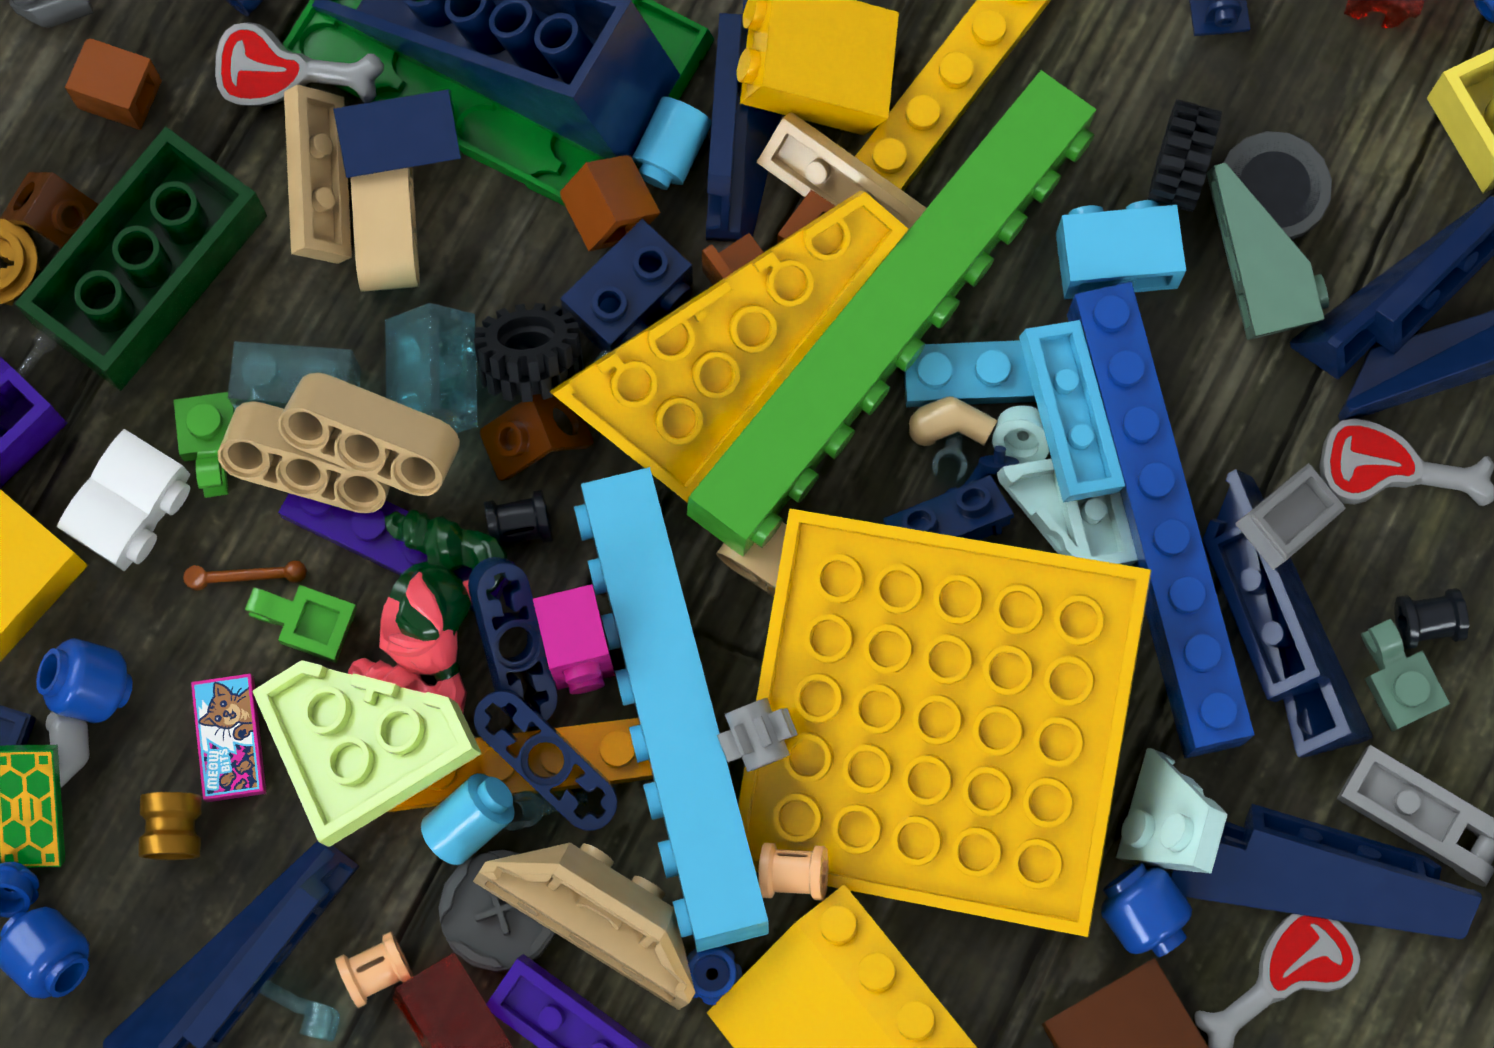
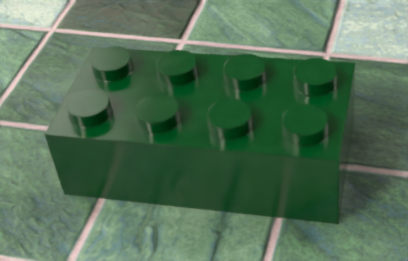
[15,126,267,391]

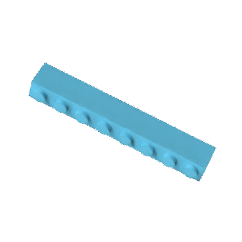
[574,467,769,952]

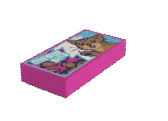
[191,674,267,802]

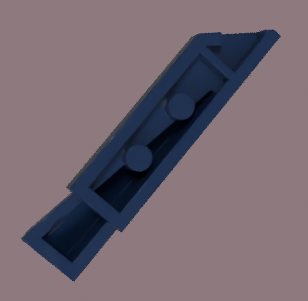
[706,0,782,242]
[1290,193,1494,380]
[1338,310,1494,422]
[1203,469,1373,758]
[1169,804,1482,939]
[103,841,359,1048]

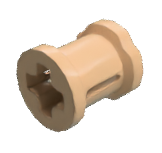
[759,843,829,900]
[335,931,414,1008]

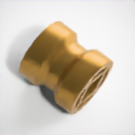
[138,792,202,860]

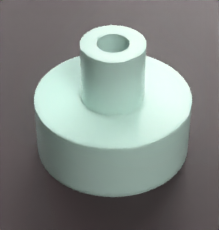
[992,406,1049,464]

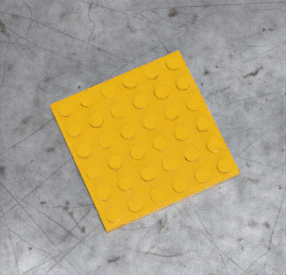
[738,508,1152,937]

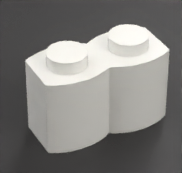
[57,429,190,571]

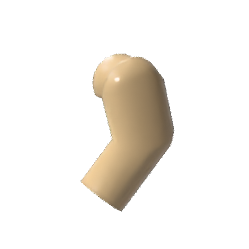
[909,396,998,446]

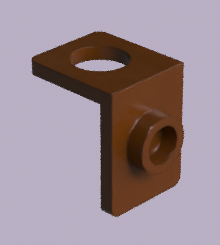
[0,172,99,249]
[480,394,594,481]

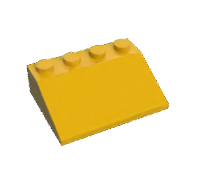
[707,884,977,1048]

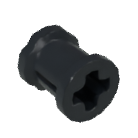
[484,490,553,550]
[1394,588,1469,649]

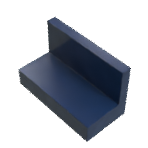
[333,89,461,178]

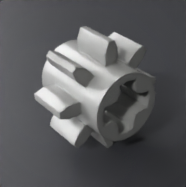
[717,698,798,772]

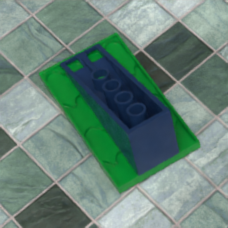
[283,0,714,207]

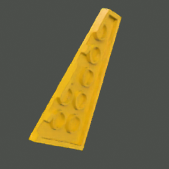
[549,191,908,503]

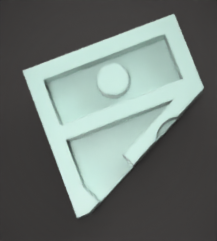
[997,458,1138,566]
[1116,748,1228,873]

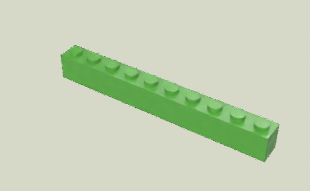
[687,70,1097,557]

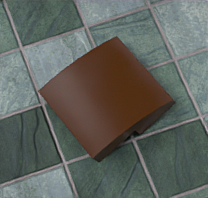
[1041,958,1208,1048]

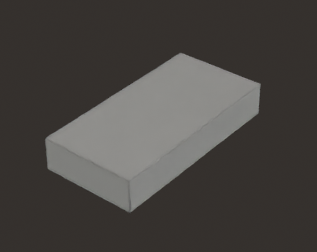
[1235,463,1346,570]

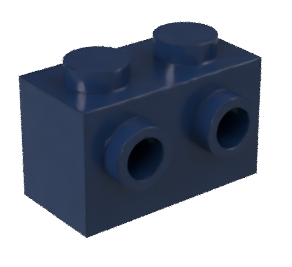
[560,219,693,355]

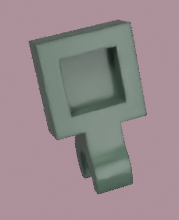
[1361,619,1450,732]

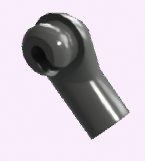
[9,0,94,28]

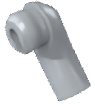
[46,711,90,788]

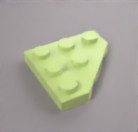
[252,660,482,847]

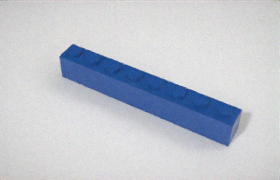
[1067,282,1255,759]

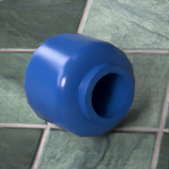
[36,638,133,723]
[1101,863,1192,958]
[0,907,90,999]

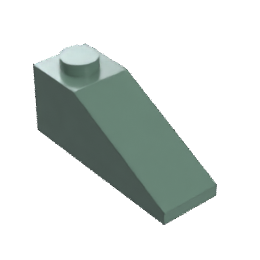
[1206,163,1329,340]

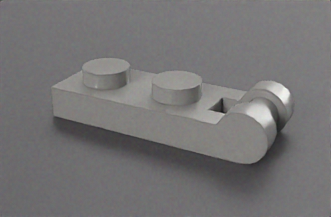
[1337,745,1494,887]

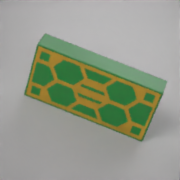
[0,744,65,868]

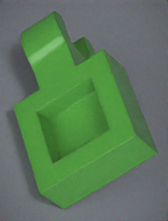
[174,391,237,498]
[245,585,357,663]

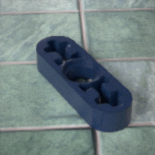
[468,557,558,727]
[474,690,617,831]

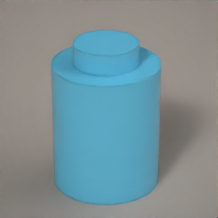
[632,97,712,190]
[421,773,515,865]

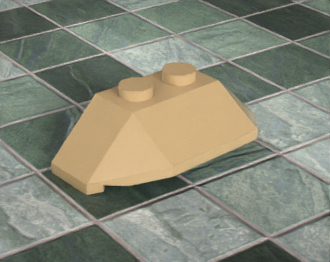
[473,843,695,1010]

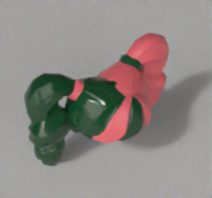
[348,509,507,713]

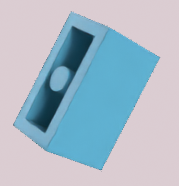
[1056,200,1186,299]

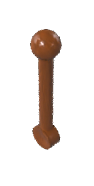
[183,560,307,591]

